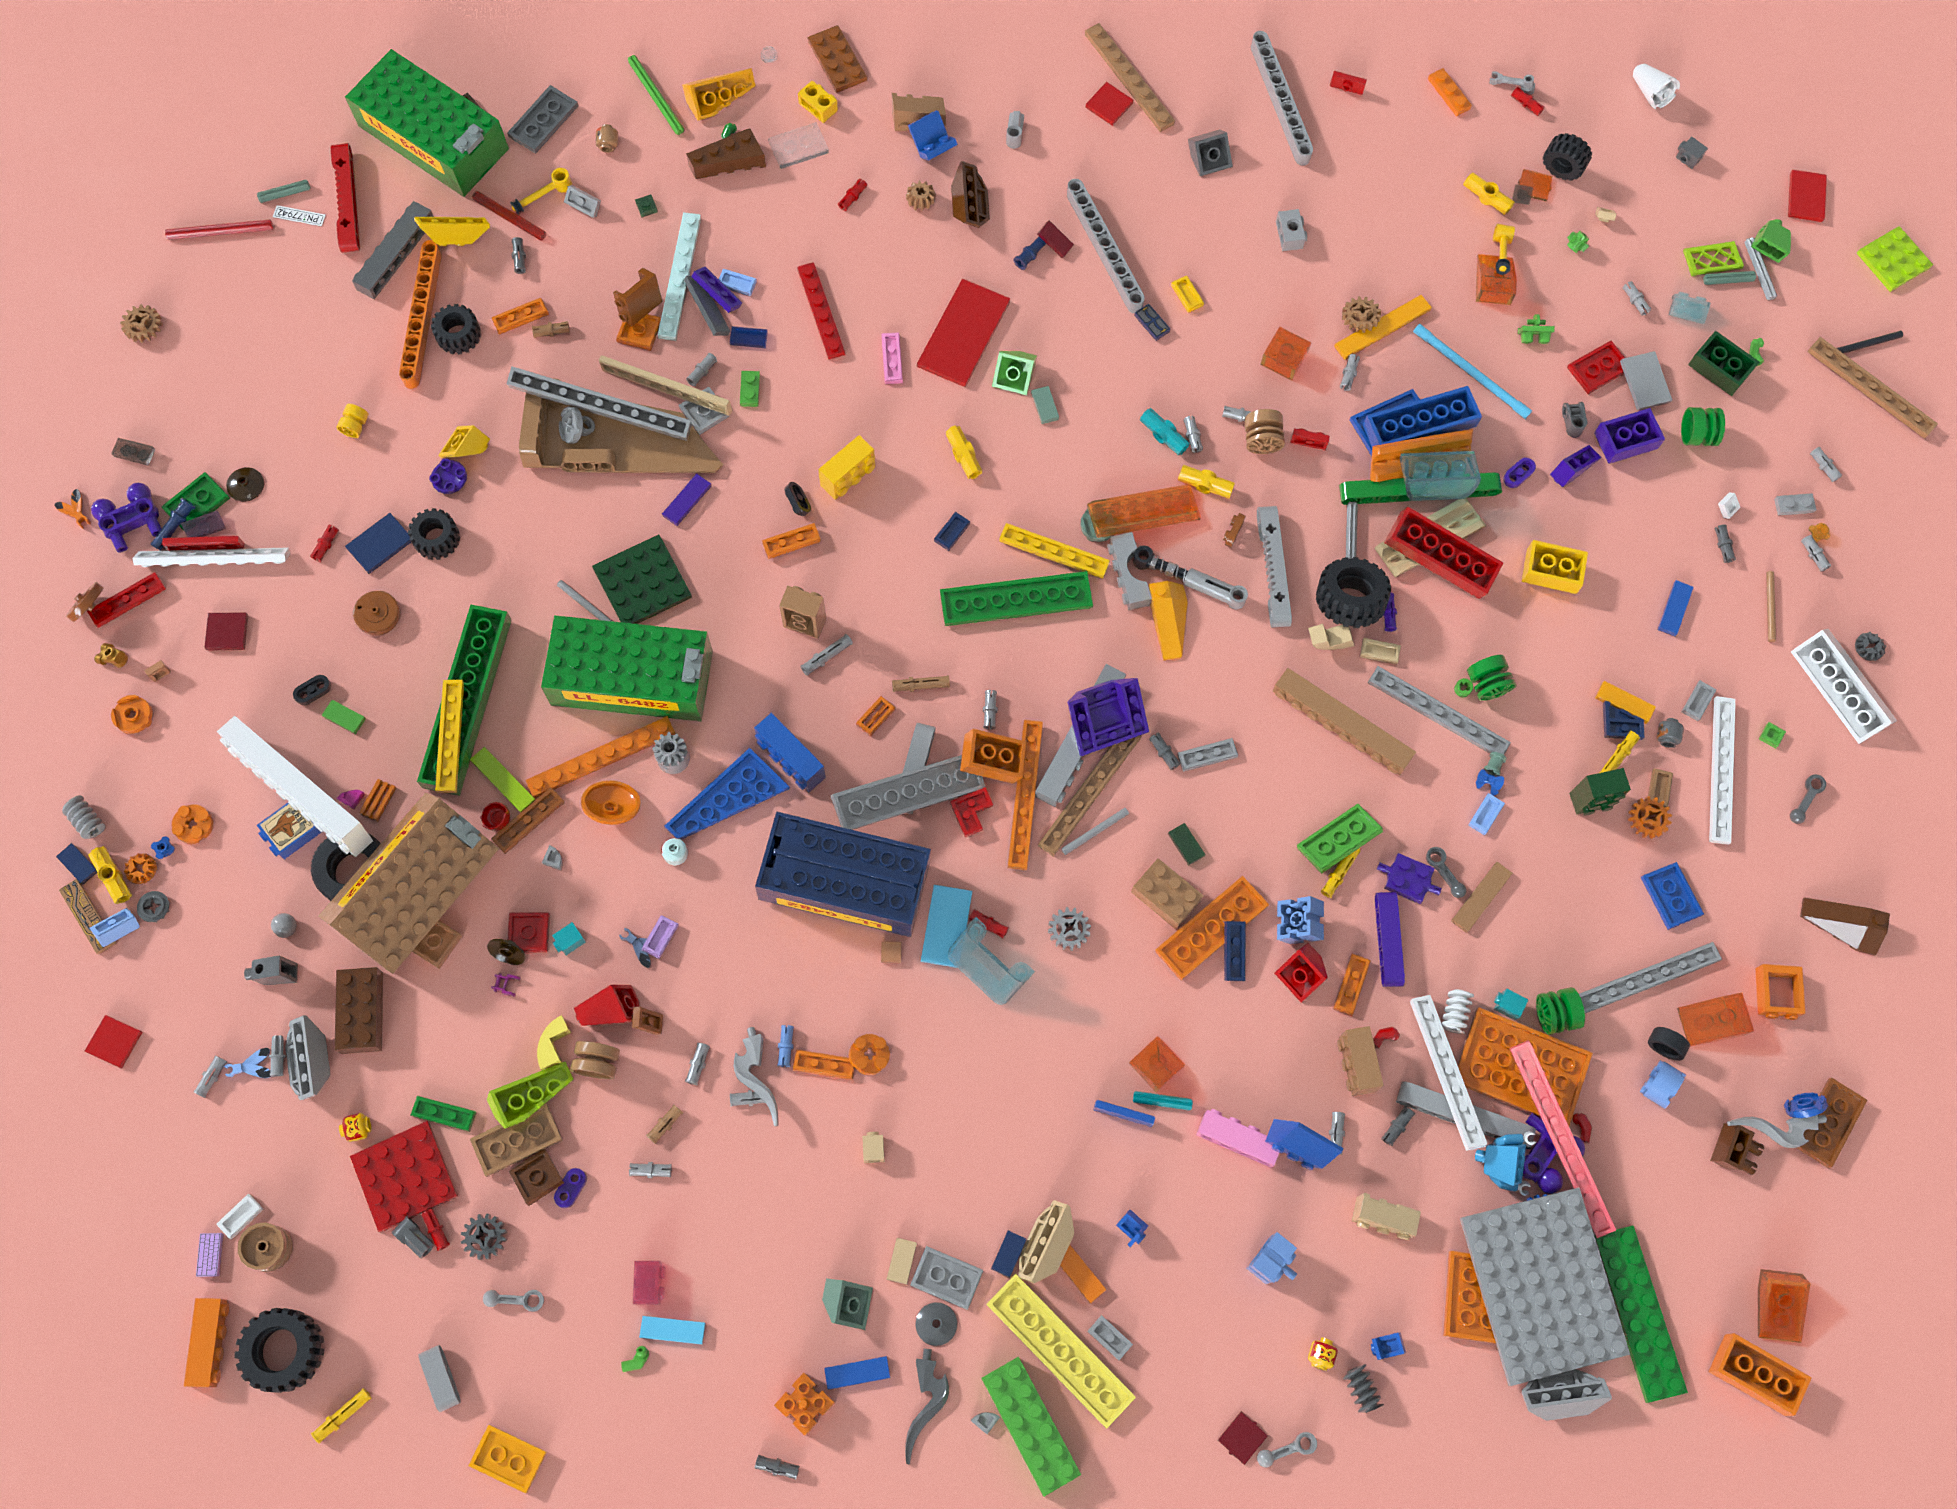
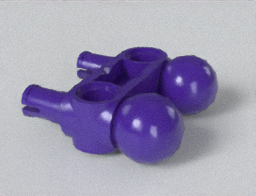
[91,482,162,553]
[1523,1113,1585,1194]

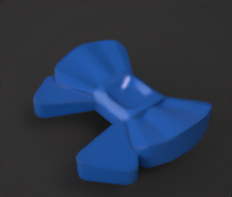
[1475,769,1504,796]

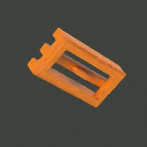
[856,696,896,737]
[359,779,396,822]

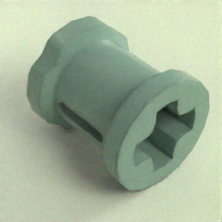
[1484,752,1507,777]

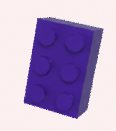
[1594,408,1665,464]

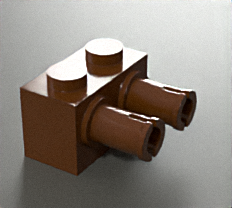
[1710,1123,1764,1175]

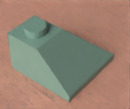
[822,1278,873,1330]

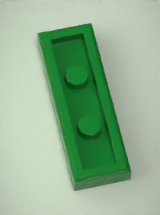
[410,1096,476,1132]

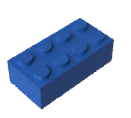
[754,713,826,793]

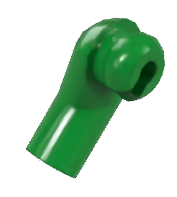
[721,123,737,139]

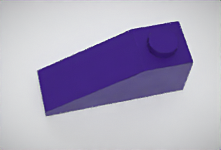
[1550,445,1601,487]

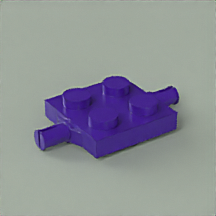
[1377,853,1442,904]

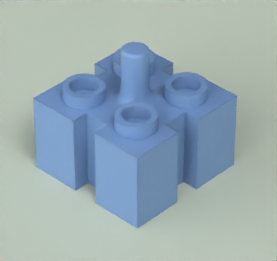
[1277,896,1324,944]
[1246,1232,1297,1284]

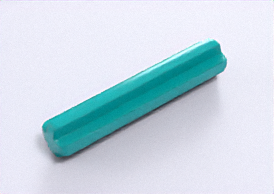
[1133,1091,1193,1110]

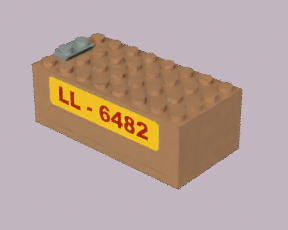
[318,793,499,974]

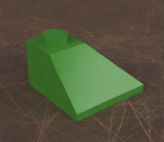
[992,351,1037,395]

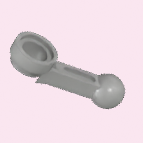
[483,1290,544,1312]
[1257,1432,1317,1468]

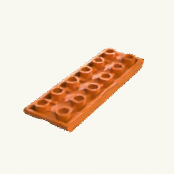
[1370,429,1473,482]

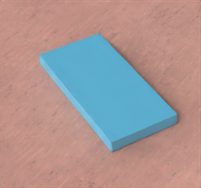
[921,885,972,968]

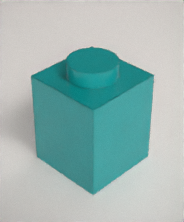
[552,922,586,955]
[1494,989,1528,1021]

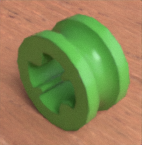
[1454,678,1473,697]

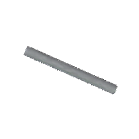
[557,580,612,621]
[1061,808,1129,855]

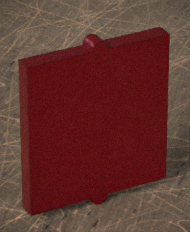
[1218,1411,1268,1465]

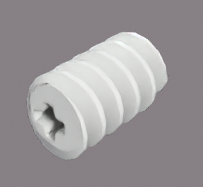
[1441,989,1474,1034]

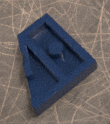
[1603,701,1645,740]

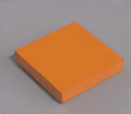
[616,314,661,351]

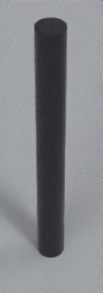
[1837,331,1903,353]

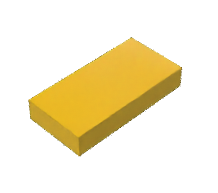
[1171,275,1204,313]

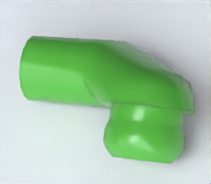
[1749,338,1764,366]
[621,1346,649,1372]

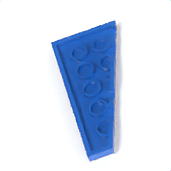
[664,748,790,840]

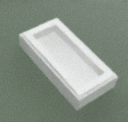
[216,1194,264,1239]

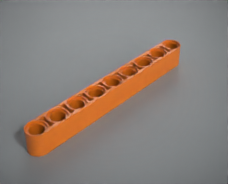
[399,240,442,389]

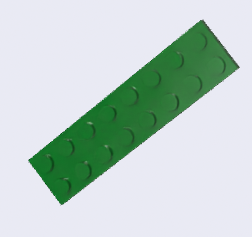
[940,571,1093,626]
[1594,1225,1688,1403]

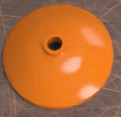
[581,781,640,825]

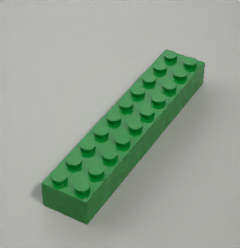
[417,604,512,796]

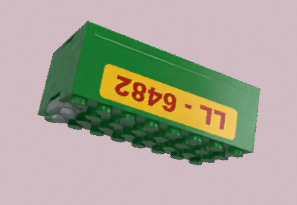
[345,49,509,197]
[541,615,713,722]

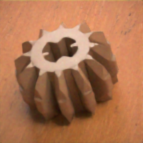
[906,180,936,211]

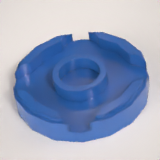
[1784,1092,1828,1118]

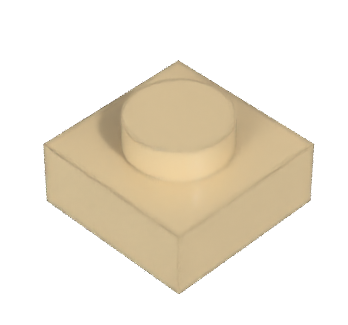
[1595,207,1616,222]

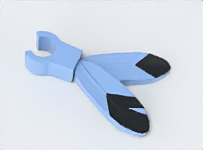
[224,1048,272,1078]

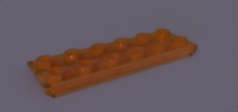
[1087,485,1201,538]

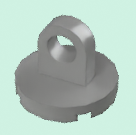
[559,406,595,444]

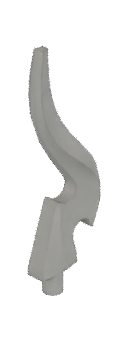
[733,1027,779,1126]
[1727,1115,1827,1148]

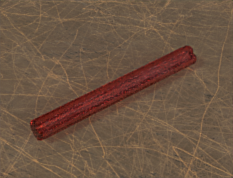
[472,191,546,240]

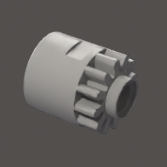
[652,732,690,774]

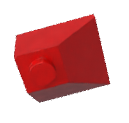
[1274,942,1328,1003]

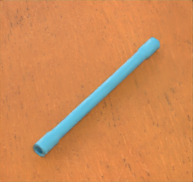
[1413,324,1532,419]

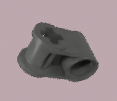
[1562,402,1587,438]

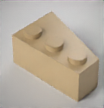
[1352,1193,1421,1240]

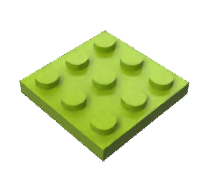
[1857,226,1933,292]

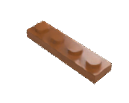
[491,787,565,854]

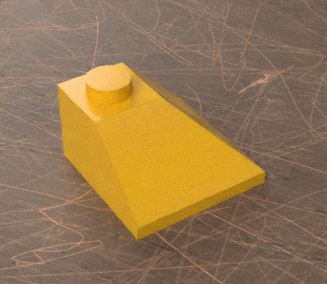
[438,425,490,458]

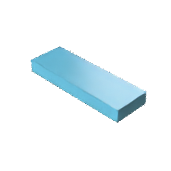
[639,1316,706,1345]

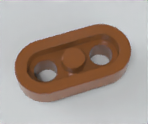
[1223,513,1246,548]

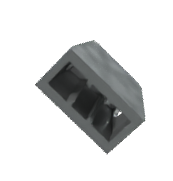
[244,956,298,985]

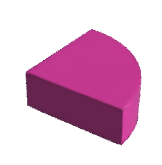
[336,789,365,809]

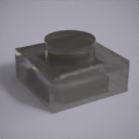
[1512,184,1533,205]

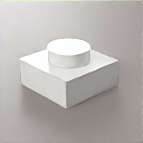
[1718,492,1740,519]

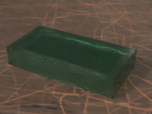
[1168,823,1205,866]

